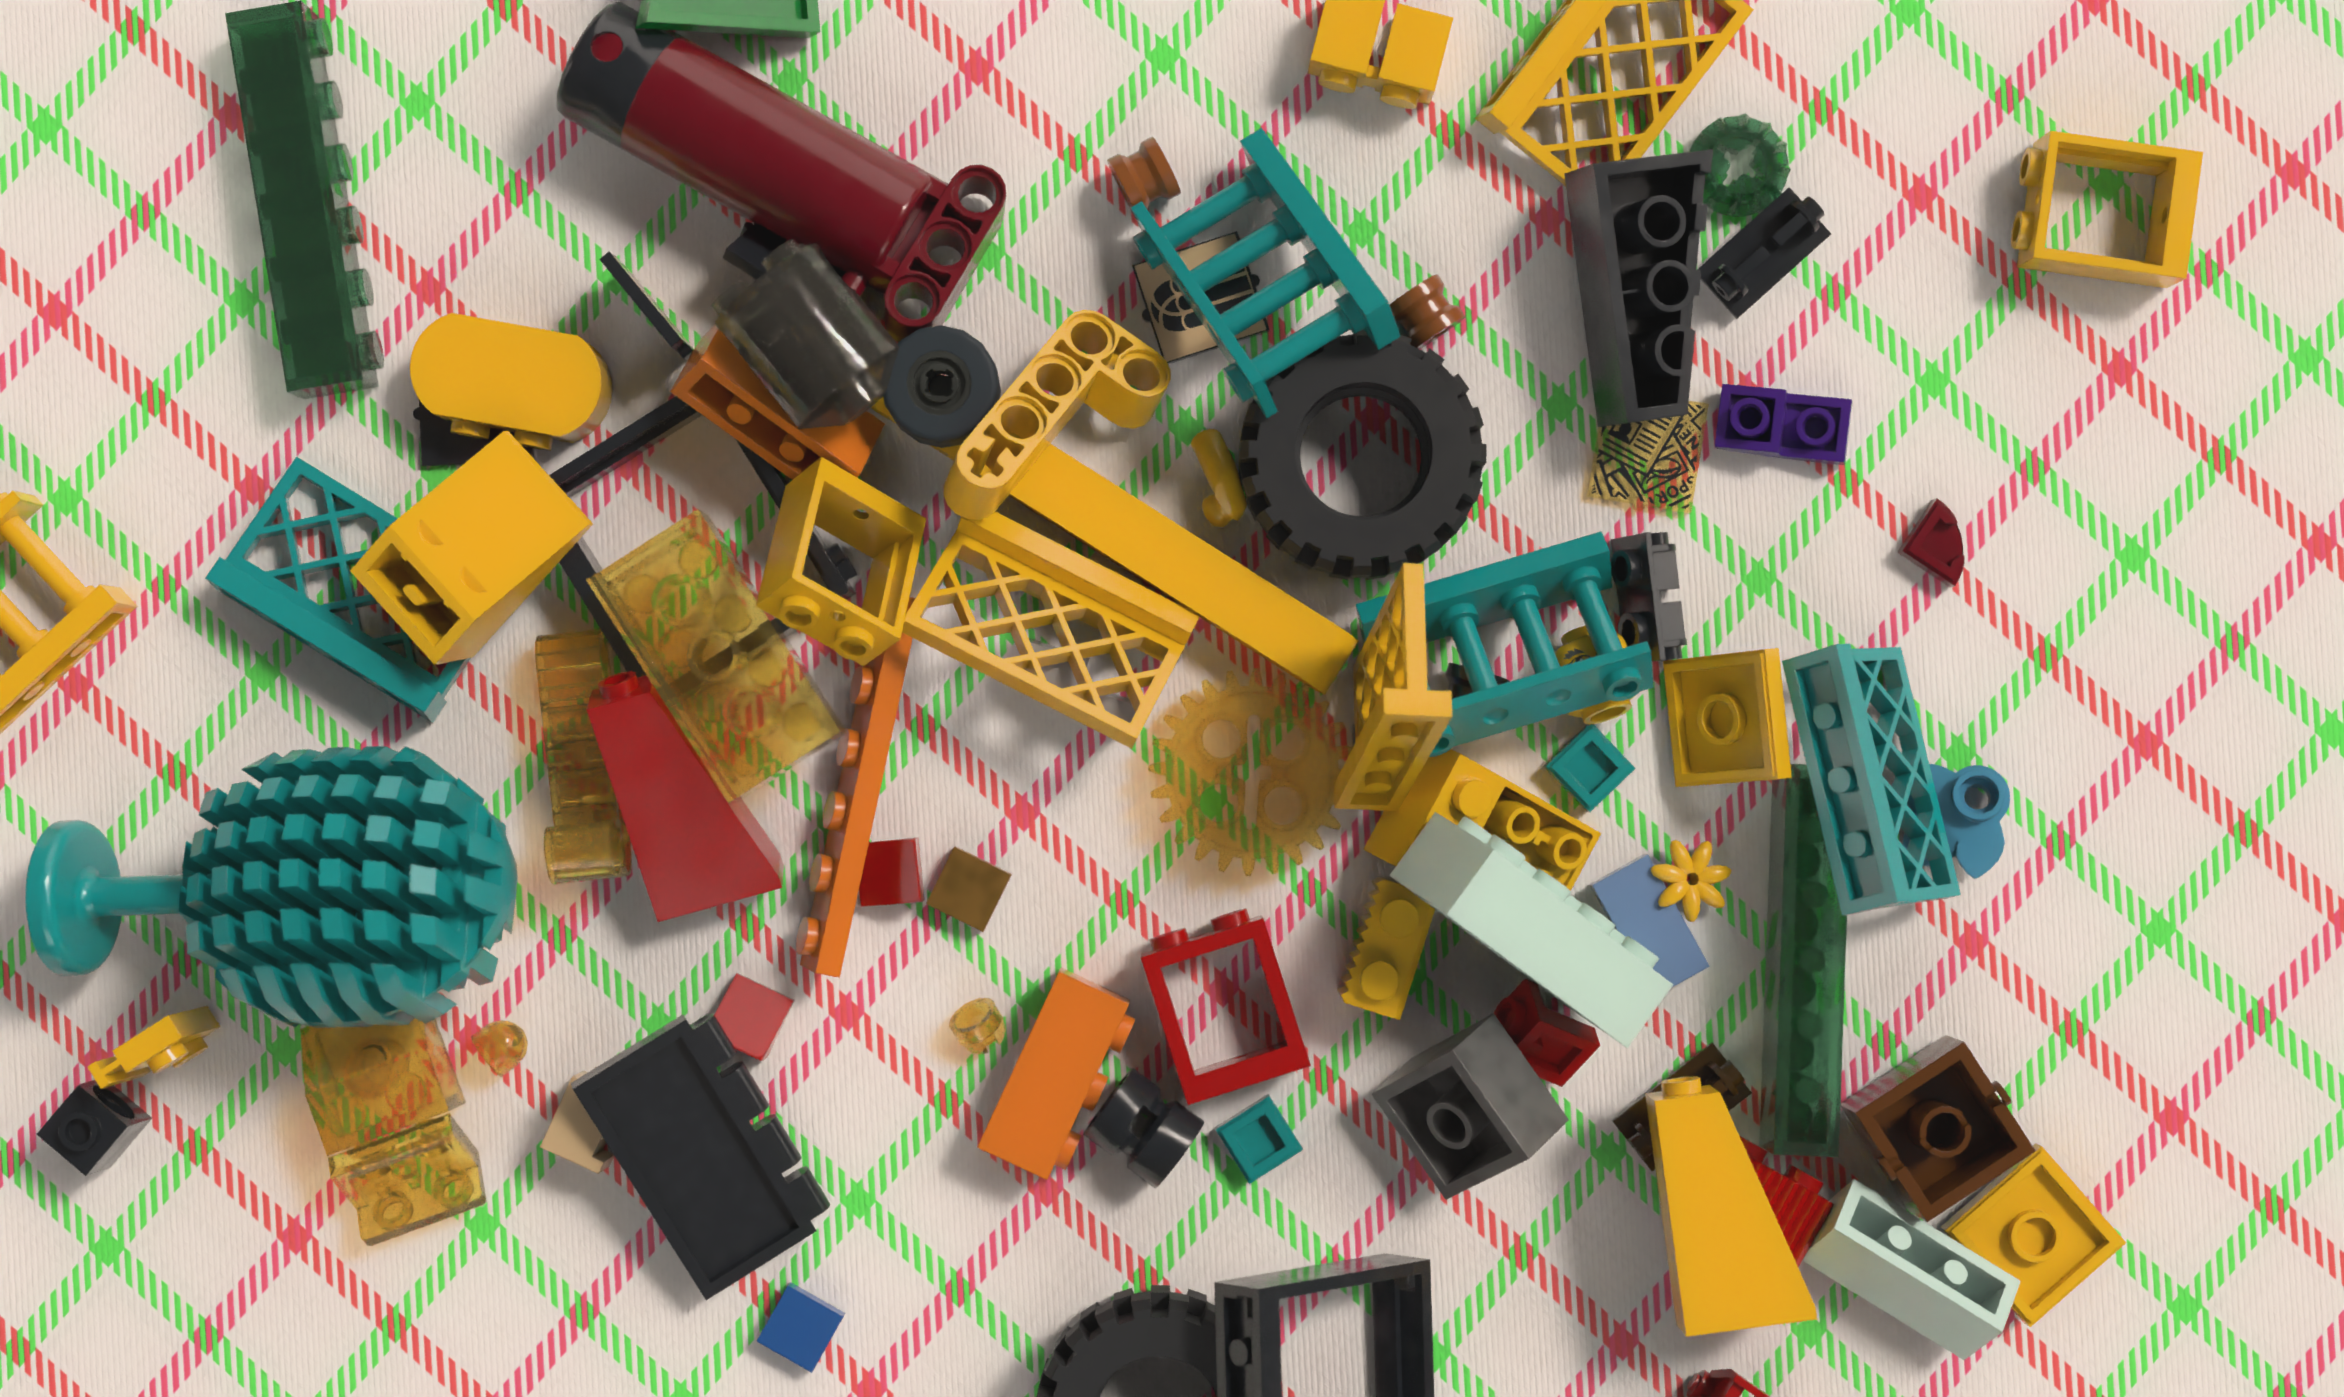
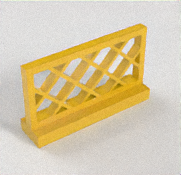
[1475,0,1754,187]
[902,512,1200,749]
[1334,563,1452,811]

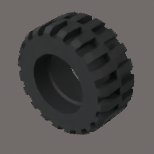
[1238,329,1487,580]
[1037,1285,1217,1397]

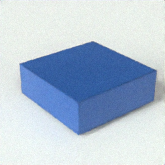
[757,1282,846,1373]

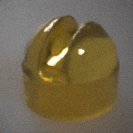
[949,998,1006,1055]
[471,1020,528,1077]

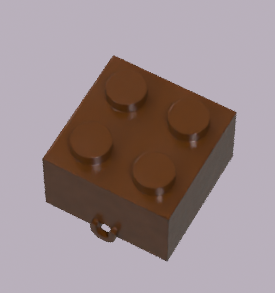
[1839,1035,2036,1222]

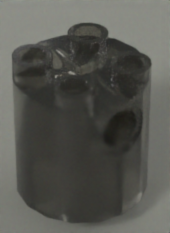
[711,239,900,429]

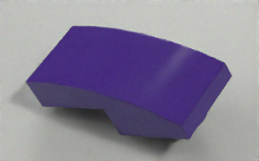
[1715,384,1853,465]

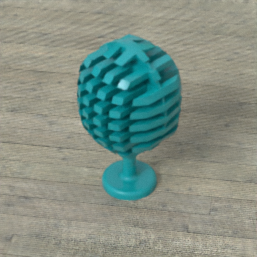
[25,746,518,1028]

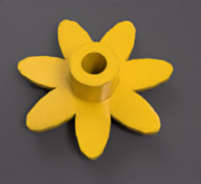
[1651,840,1732,922]

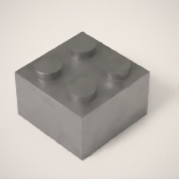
[1371,1013,1569,1200]

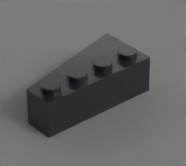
[1564,149,1713,427]

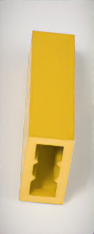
[1645,1076,1817,1337]

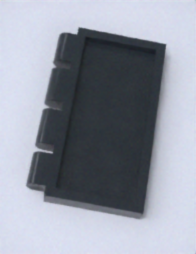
[571,1013,830,1300]

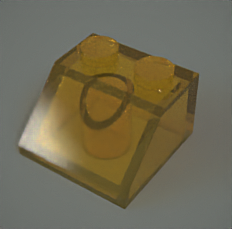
[300,1018,466,1156]

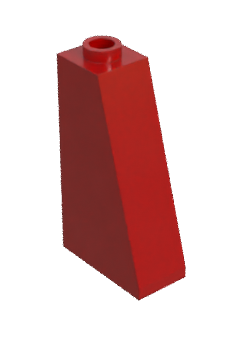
[586,671,784,922]

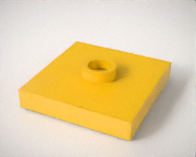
[1663,648,1792,787]
[1940,1143,2126,1327]

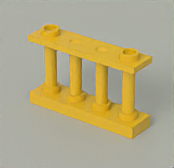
[0,490,138,734]

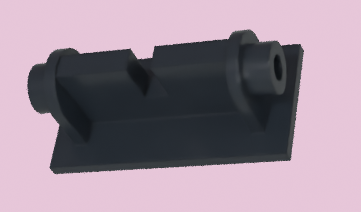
[1697,187,1831,319]
[1611,532,1687,662]

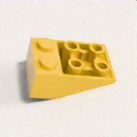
[350,431,593,665]
[1363,749,1601,891]

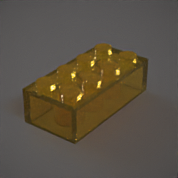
[586,509,847,803]

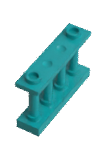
[1131,128,1401,418]
[1356,531,1653,757]

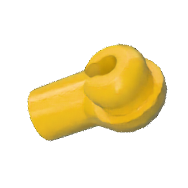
[1191,429,1247,528]

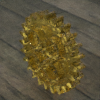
[1148,668,1353,876]

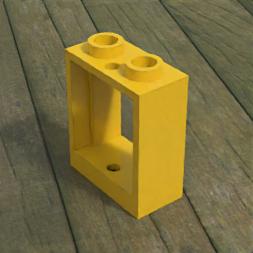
[2011,131,2203,288]
[755,456,926,666]

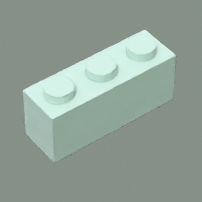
[1802,1179,2021,1360]

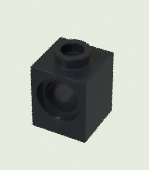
[36,1080,152,1176]

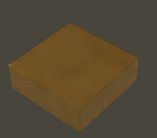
[926,846,1012,932]

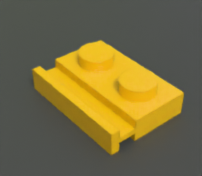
[87,1006,221,1089]

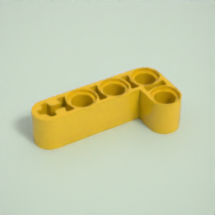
[944,310,1171,520]

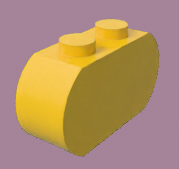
[410,313,613,451]

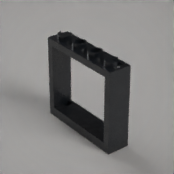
[549,396,857,705]
[1214,1253,1434,1397]

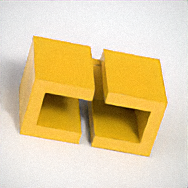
[1307,0,1454,109]

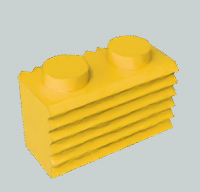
[1337,877,1435,1020]

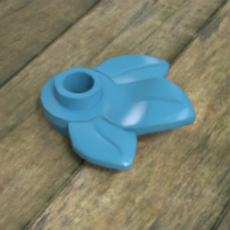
[1891,764,2010,879]

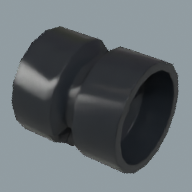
[1083,1067,1204,1188]

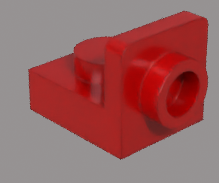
[1494,979,1601,1087]

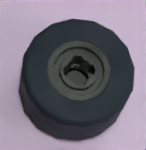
[881,325,1001,448]

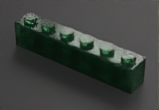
[225,0,384,399]
[1759,764,1847,1157]

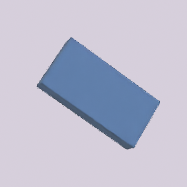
[1589,854,1710,988]

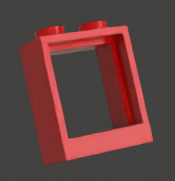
[1140,908,1311,1105]

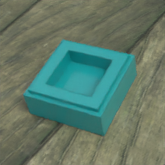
[1543,724,1636,812]
[1215,1094,1303,1184]

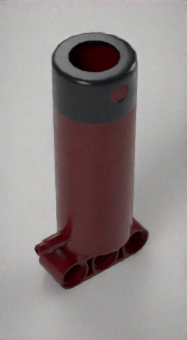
[556,2,1007,342]

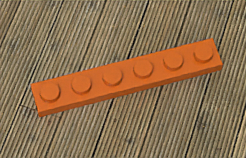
[796,597,915,978]

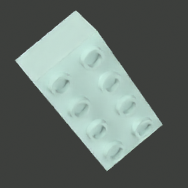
[1389,812,1673,1048]

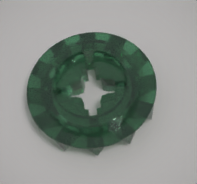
[1690,113,1791,217]

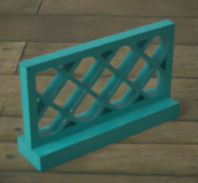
[205,456,471,723]
[1782,644,1961,916]

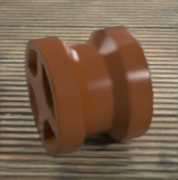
[1107,137,1181,215]
[1390,274,1466,349]

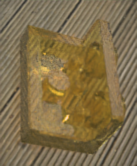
[328,1113,486,1246]

